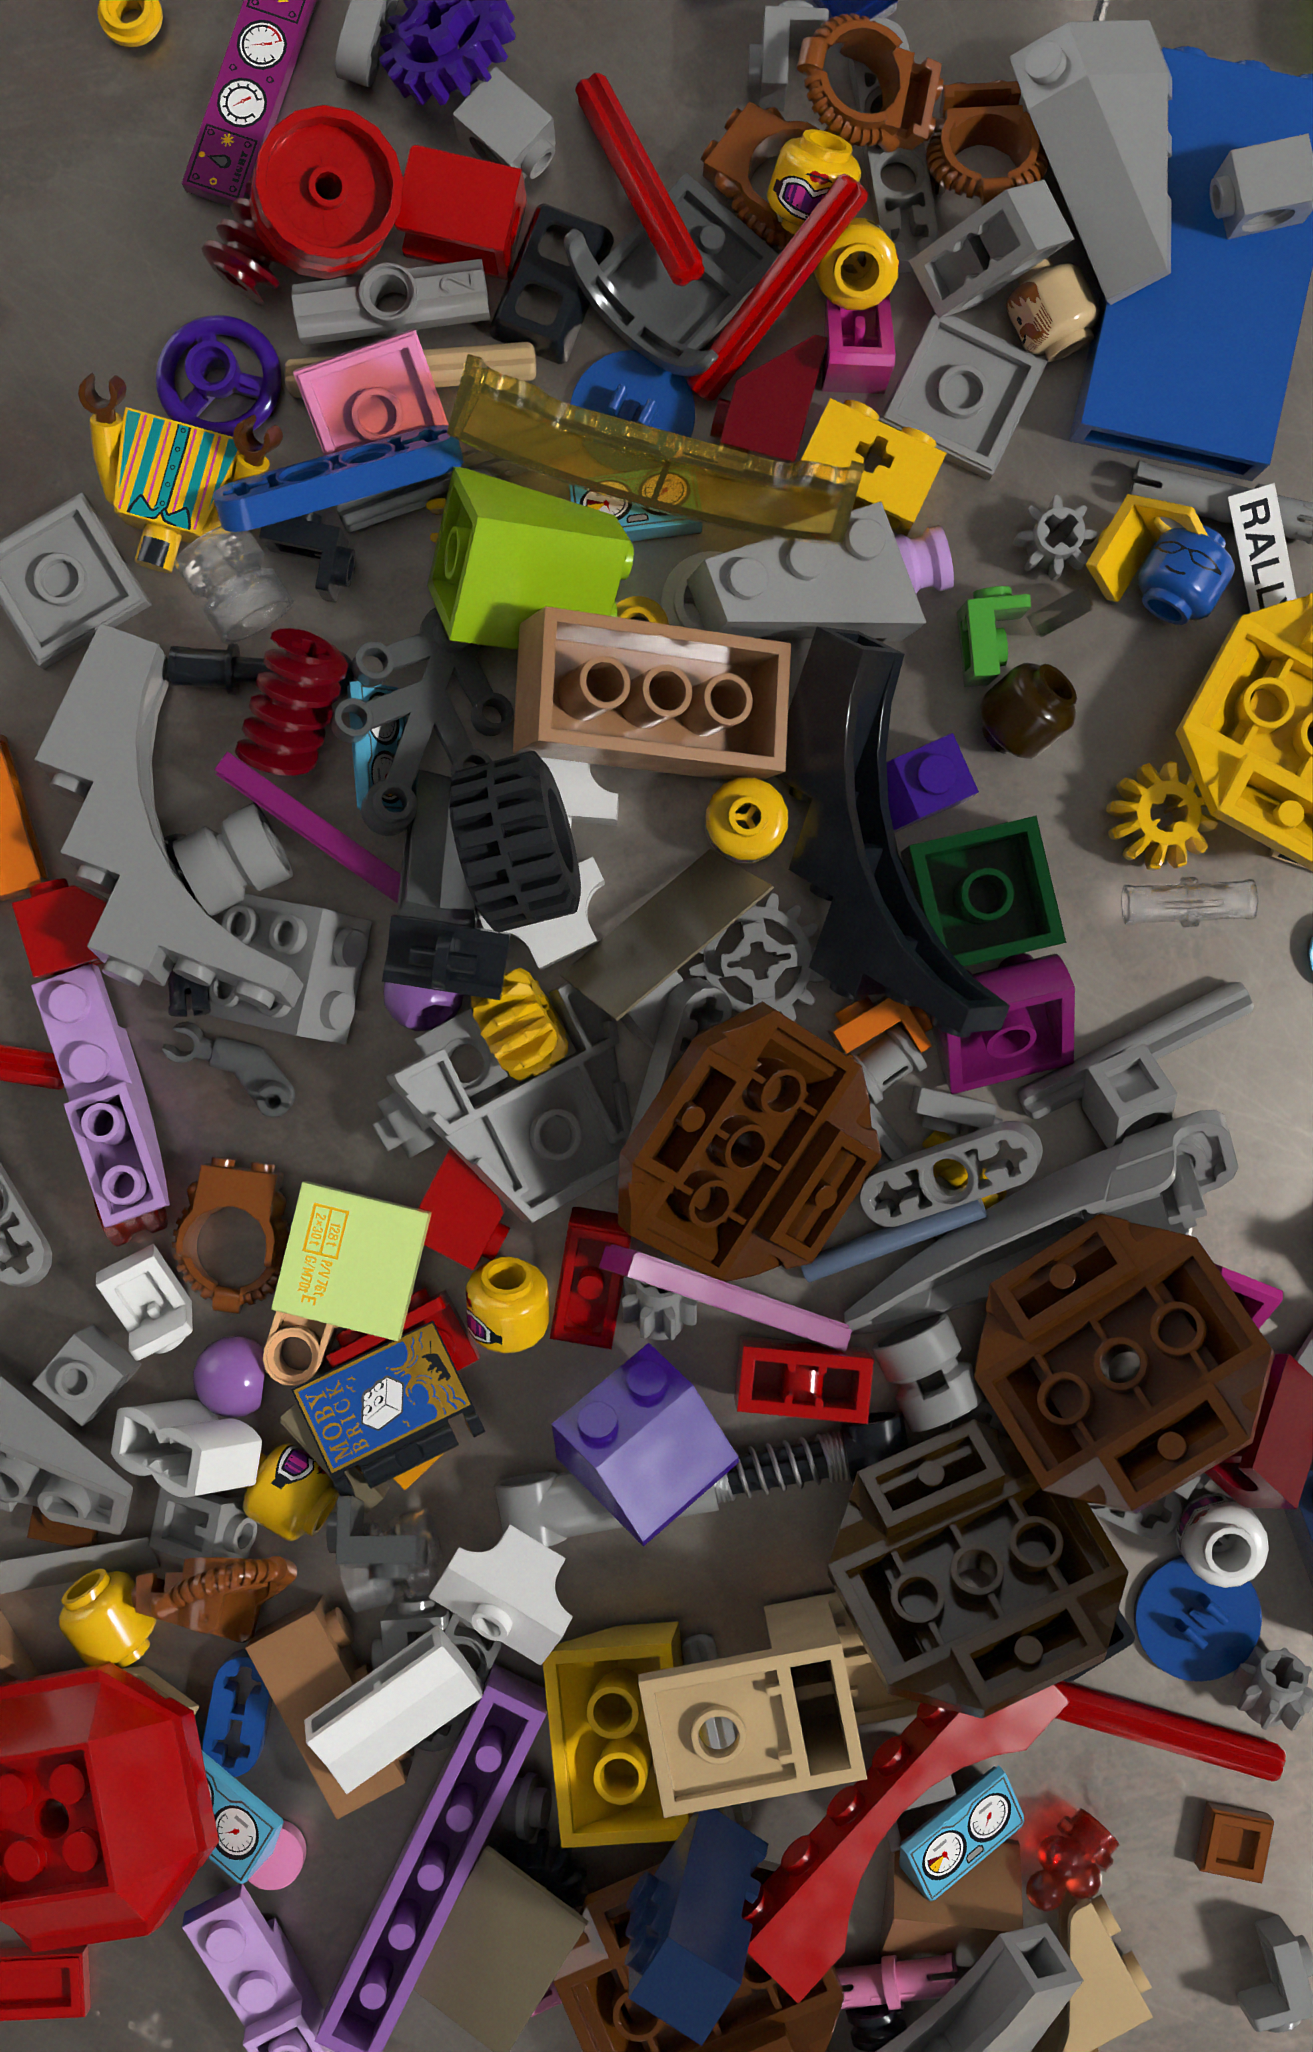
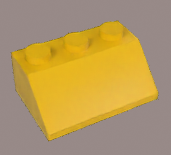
[543,1621,694,1848]

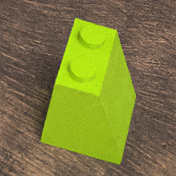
[427,466,634,650]

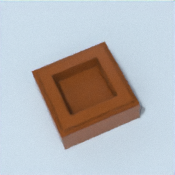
[1194,1801,1274,1884]

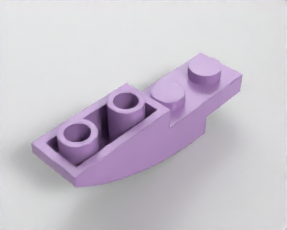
[31,963,169,1228]
[182,1884,335,2052]

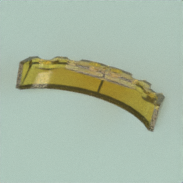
[447,354,865,544]

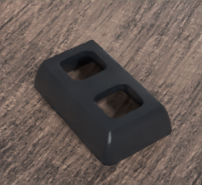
[489,203,614,364]

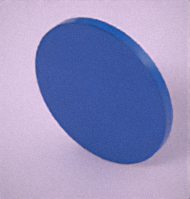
[570,350,695,477]
[1134,1555,1262,1682]

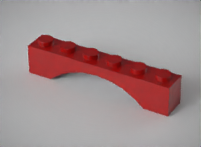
[741,1685,1070,2004]

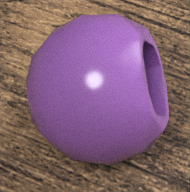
[383,982,464,1031]
[193,1336,265,1418]

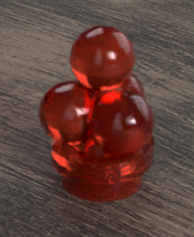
[1026,1808,1120,1912]

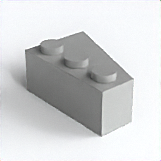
[687,501,926,641]

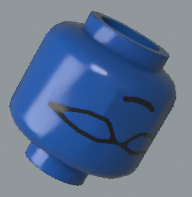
[1137,526,1235,625]

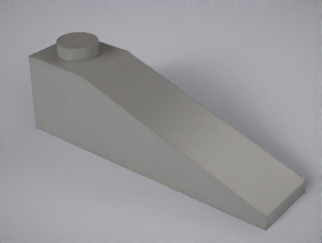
[1009,20,1172,305]
[0,1376,133,1535]

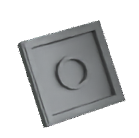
[879,309,1048,481]
[0,492,152,669]

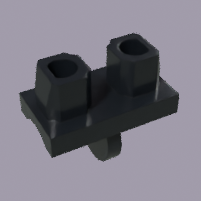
[382,915,511,1000]

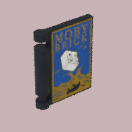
[291,1321,486,1497]

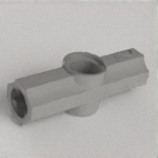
[291,259,491,345]

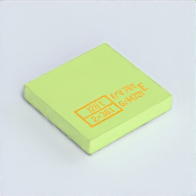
[271,1181,432,1341]

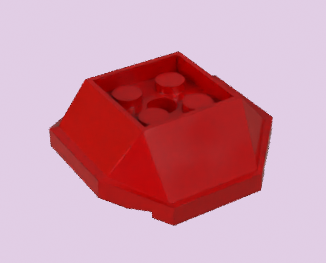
[0,1663,219,1953]

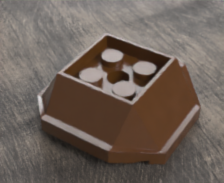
[618,1001,882,1282]
[974,1213,1274,1514]
[553,1860,845,2052]

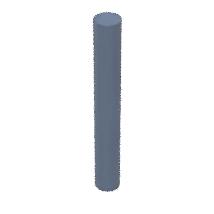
[801,1199,987,1283]

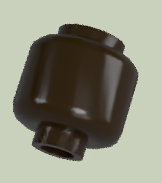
[980,663,1077,759]

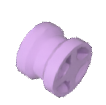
[894,525,954,594]

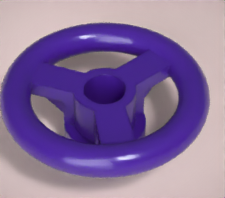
[156,315,282,437]

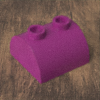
[929,953,1075,1094]

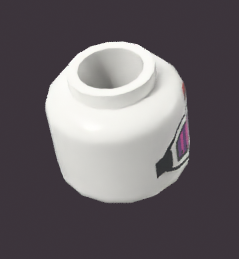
[1176,1493,1269,1588]

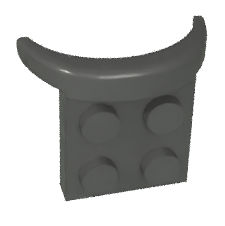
[564,172,779,377]

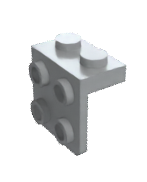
[208,894,372,1044]

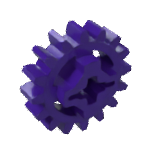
[379,0,516,106]

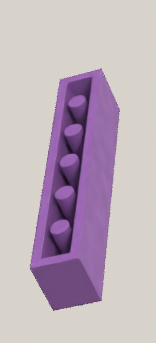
[314,1663,547,2052]

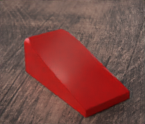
[549,1207,631,1350]

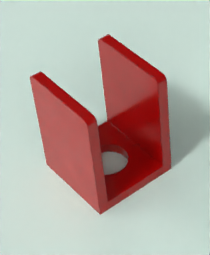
[394,145,527,280]

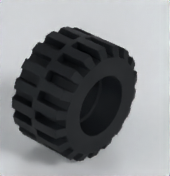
[449,751,581,933]

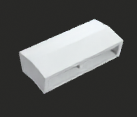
[304,1625,484,1794]

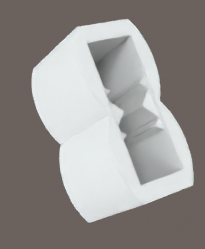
[111,1399,262,1498]

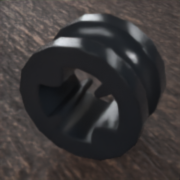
[846,2004,907,2052]

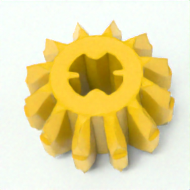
[1106,761,1219,871]
[471,967,569,1081]

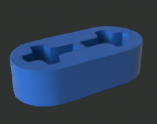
[203,1649,273,1777]

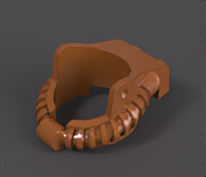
[797,13,944,153]
[926,80,1049,206]
[701,101,820,251]
[172,1157,290,1314]
[131,1556,297,1643]

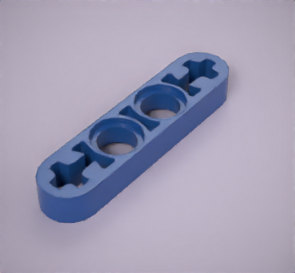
[213,425,464,532]

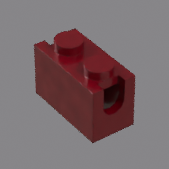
[1204,1353,1313,1509]

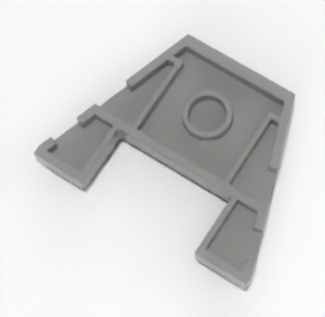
[386,982,632,1223]

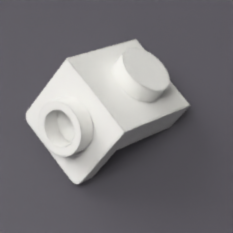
[96,1243,193,1361]

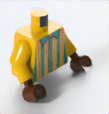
[78,373,283,574]

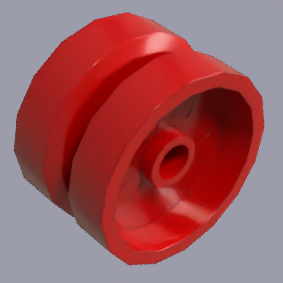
[249,105,404,279]

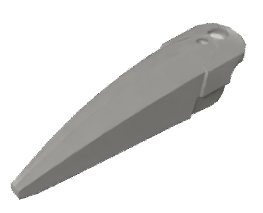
[844,1110,1239,1335]

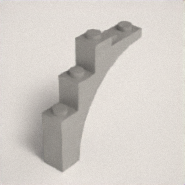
[34,623,304,1009]
[876,1923,1084,2052]

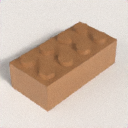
[513,606,791,781]

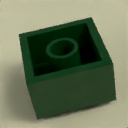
[900,815,1067,967]

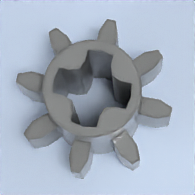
[1013,495,1098,581]
[372,1092,443,1159]
[621,1263,698,1340]
[1231,1646,1313,1731]

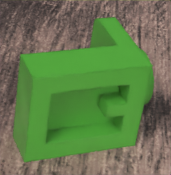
[957,586,1031,687]

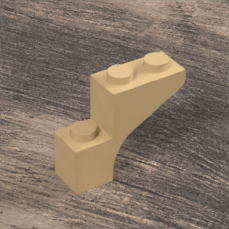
[1031,1878,1153,2052]

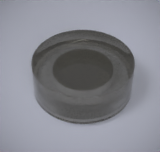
[1026,585,1094,637]

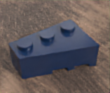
[624,1808,769,2046]

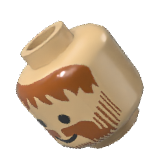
[1006,258,1101,362]

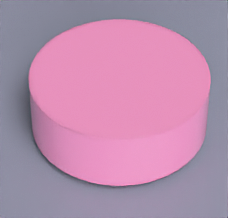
[248,1820,307,1890]

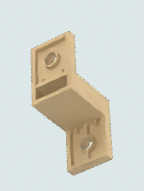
[638,1592,921,1818]

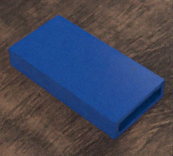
[1069,46,1313,481]

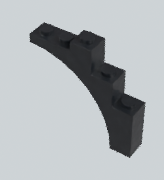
[774,626,1010,1037]

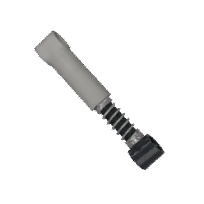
[494,1410,909,1547]

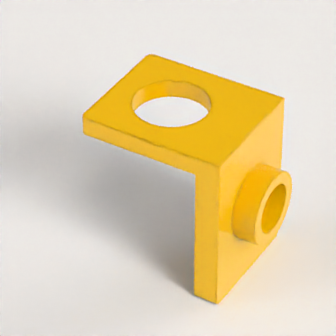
[1086,494,1208,602]

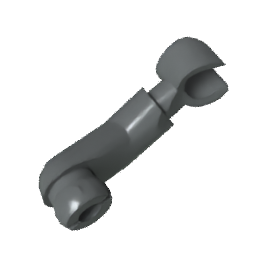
[162,1021,295,1118]

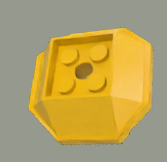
[1175,592,1313,871]

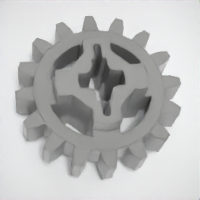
[689,893,826,1021]

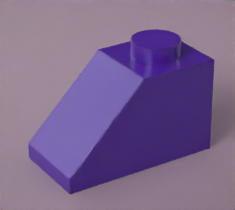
[887,733,979,833]

